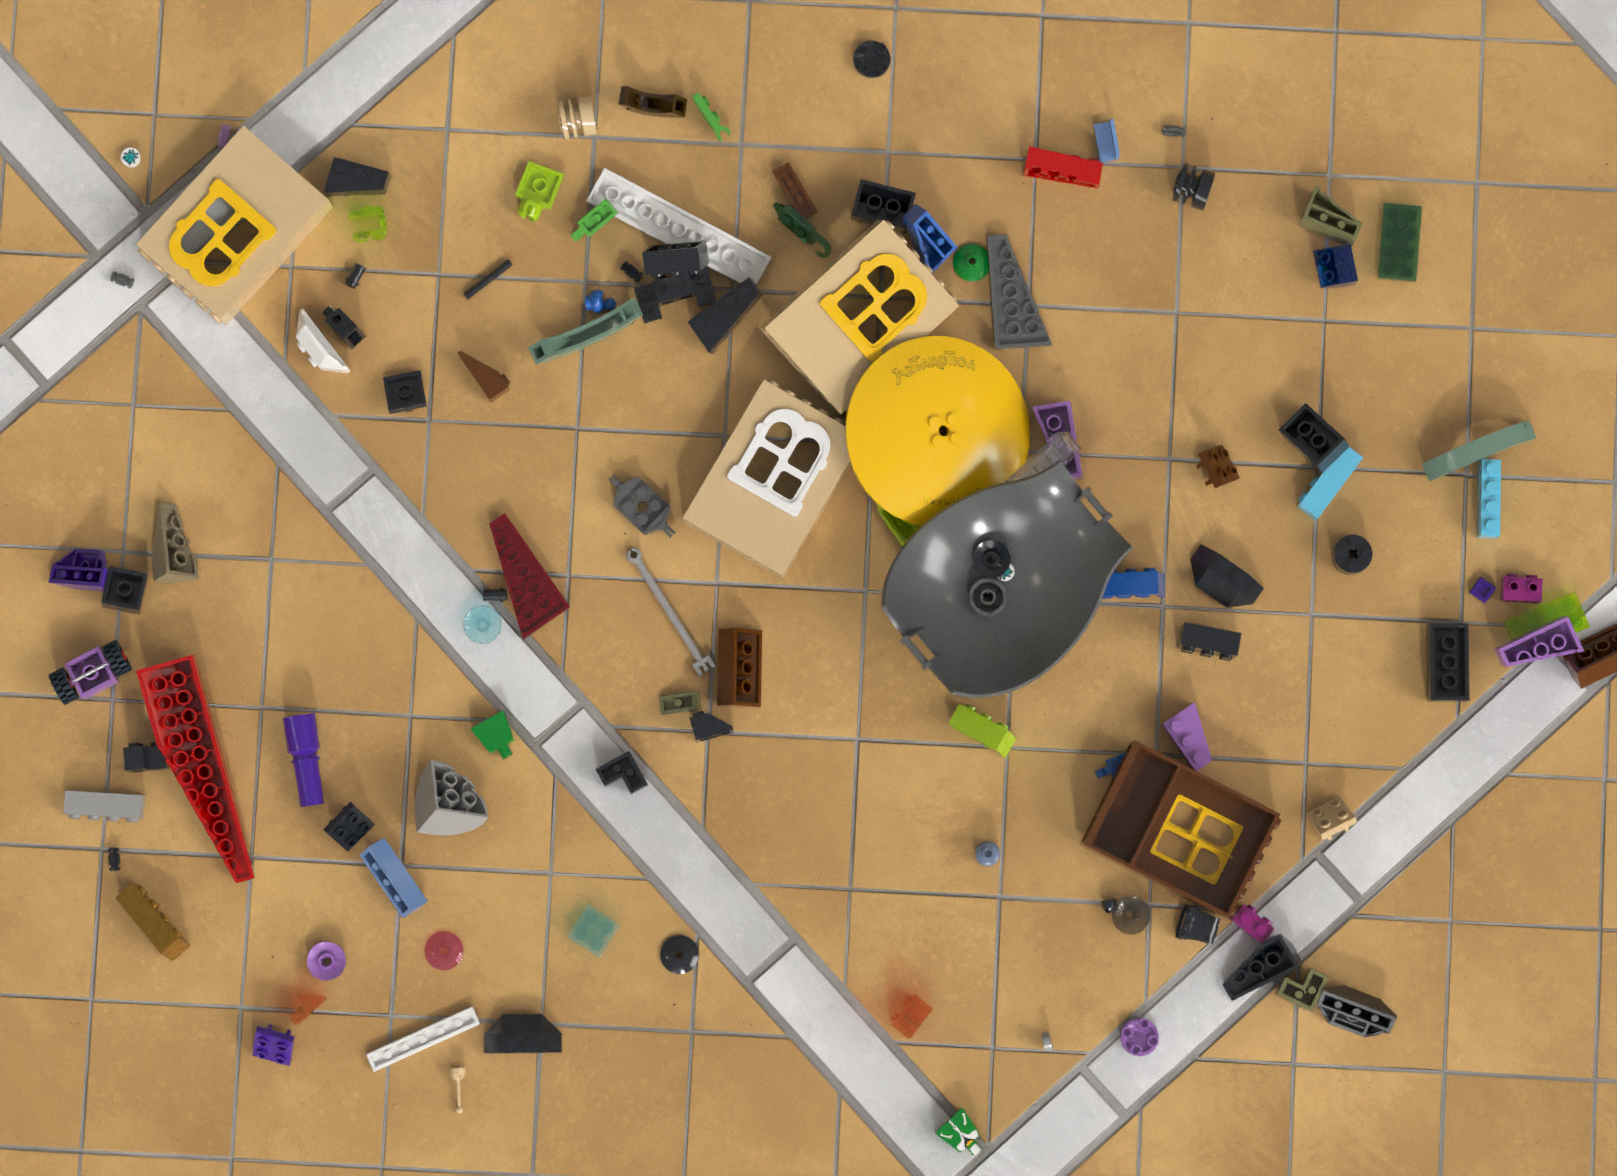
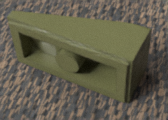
[659,691,702,715]

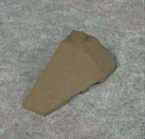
[152,502,199,583]

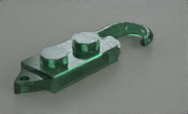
[773,202,831,258]

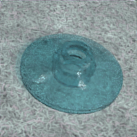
[463,605,502,644]

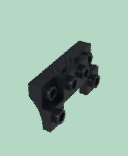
[634,267,717,324]

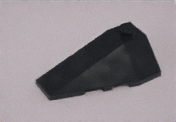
[1222,933,1302,1001]

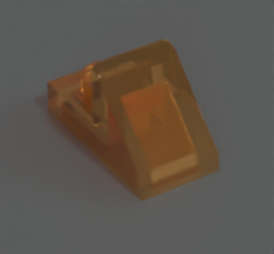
[291,994,327,1025]

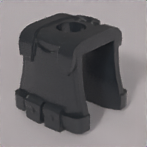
[1175,904,1220,944]

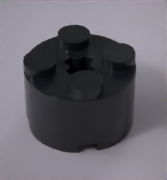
[1332,534,1373,575]

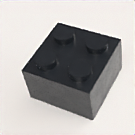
[101,566,148,615]

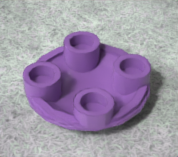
[1120,1018,1159,1057]

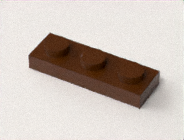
[772,162,817,221]

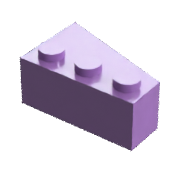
[1161,702,1212,771]

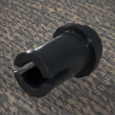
[345,263,366,289]
[483,587,507,603]

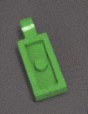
[692,92,730,141]
[570,198,619,241]

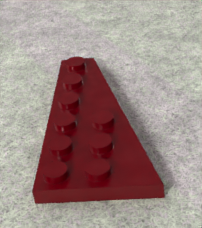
[489,513,570,640]

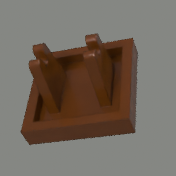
[1196,444,1240,488]

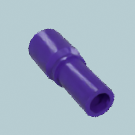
[282,713,324,807]

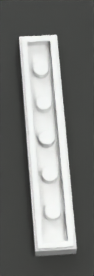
[366,1006,480,1072]

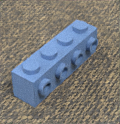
[360,838,428,918]

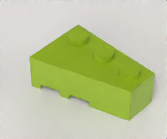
[948,704,1017,758]

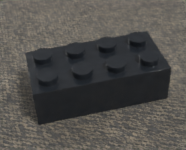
[1426,623,1469,702]

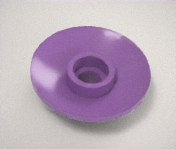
[307,942,346,981]

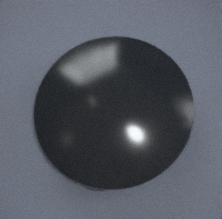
[853,41,891,78]

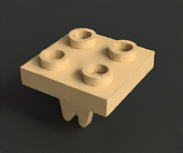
[1306,797,1357,841]

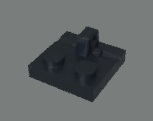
[383,370,427,414]

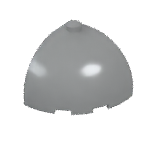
[415,760,489,836]

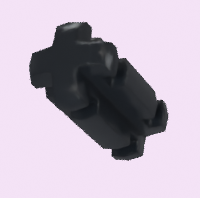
[620,261,643,282]
[108,848,121,871]

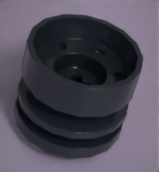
[1172,163,1215,211]

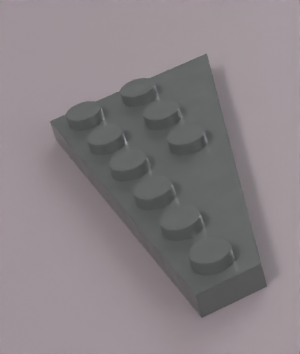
[987,235,1052,350]

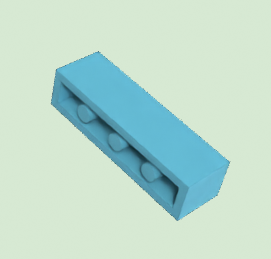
[1297,447,1363,521]
[1477,459,1501,539]

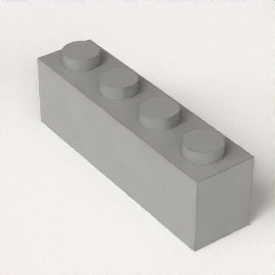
[63,791,145,822]

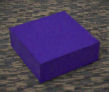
[1469,577,1496,604]

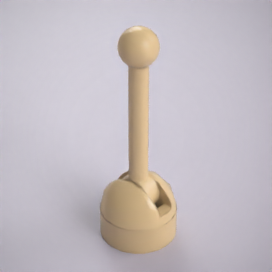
[450,1066,465,1114]

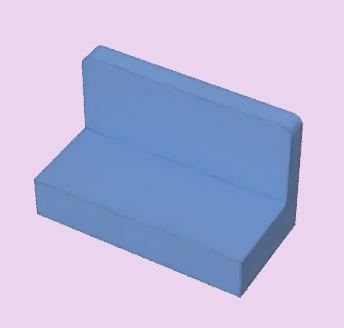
[1093,119,1120,163]

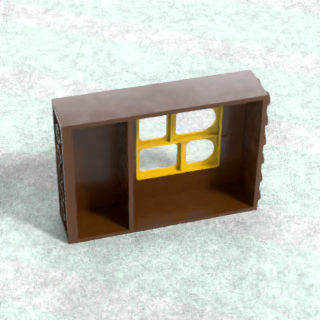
[1080,740,1281,918]

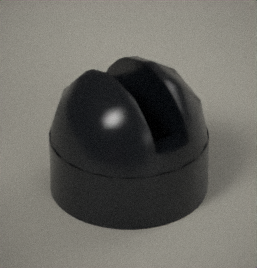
[1101,898,1117,913]

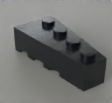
[688,277,763,354]

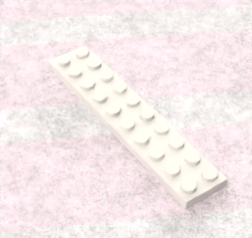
[587,168,772,284]

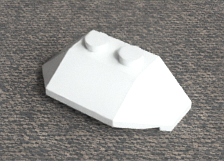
[296,308,350,373]

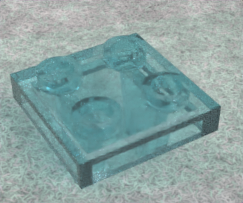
[567,905,620,958]

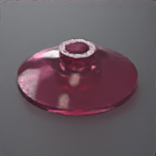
[425,932,464,970]

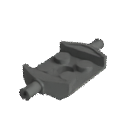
[609,474,676,538]

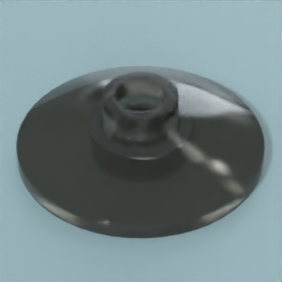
[1112,896,1150,935]

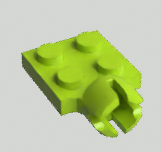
[515,161,564,221]

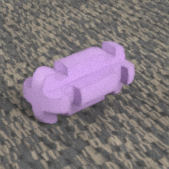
[217,125,231,148]

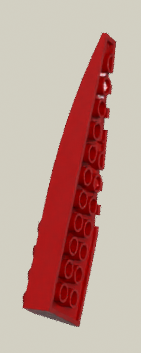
[136,655,255,883]

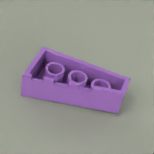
[1032,401,1083,480]

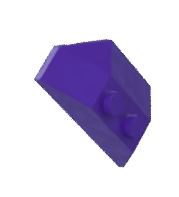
[48,549,108,591]

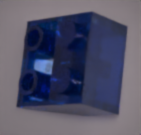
[1313,244,1358,288]

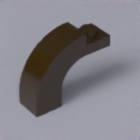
[619,86,687,118]

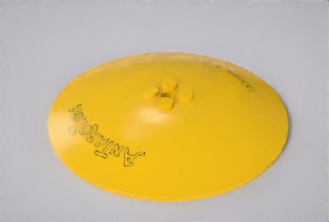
[845,336,1030,526]

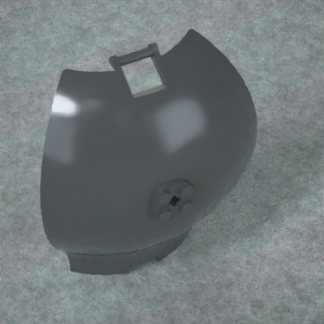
[881,460,1133,698]

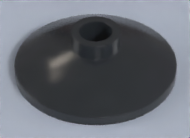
[973,540,1011,578]
[660,935,699,974]

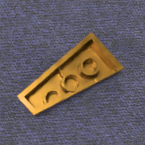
[115,882,190,961]

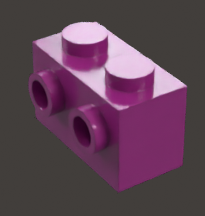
[1500,574,1543,604]
[1230,904,1275,944]

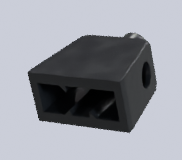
[323,306,366,349]

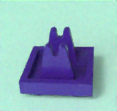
[252,1024,295,1066]

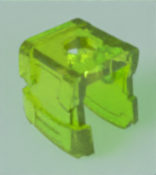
[347,206,387,243]

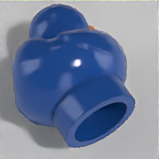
[585,289,617,314]

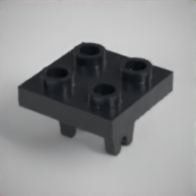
[323,802,375,852]

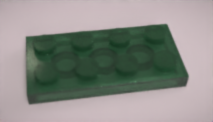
[1377,203,1422,282]

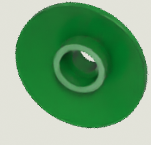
[953,244,989,282]

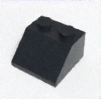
[690,711,734,743]

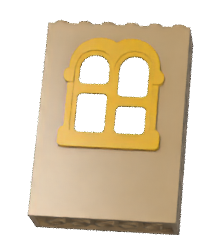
[136,126,333,326]
[759,220,959,414]

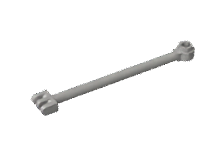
[626,548,716,677]

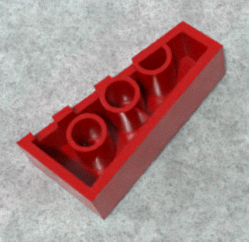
[1023,146,1103,189]

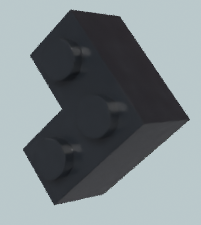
[123,742,170,773]
[595,751,649,795]

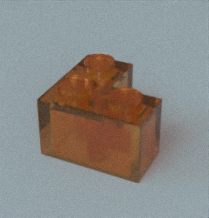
[891,994,933,1040]

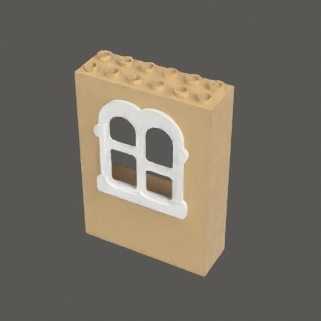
[683,379,851,580]

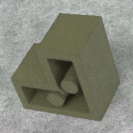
[1275,968,1329,1012]

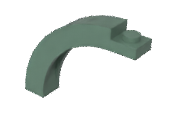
[528,298,643,365]
[1422,421,1536,481]

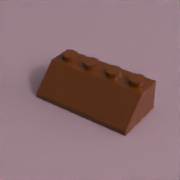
[1562,623,1617,689]
[717,628,762,707]

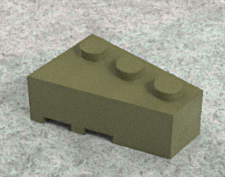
[1299,185,1362,247]

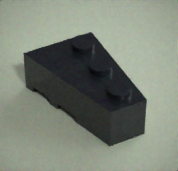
[323,157,391,197]

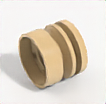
[557,95,597,140]

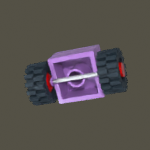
[48,639,132,705]

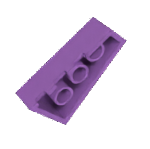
[1493,616,1584,667]

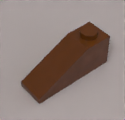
[458,351,510,402]

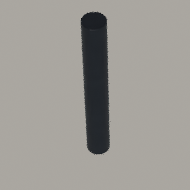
[463,259,513,300]

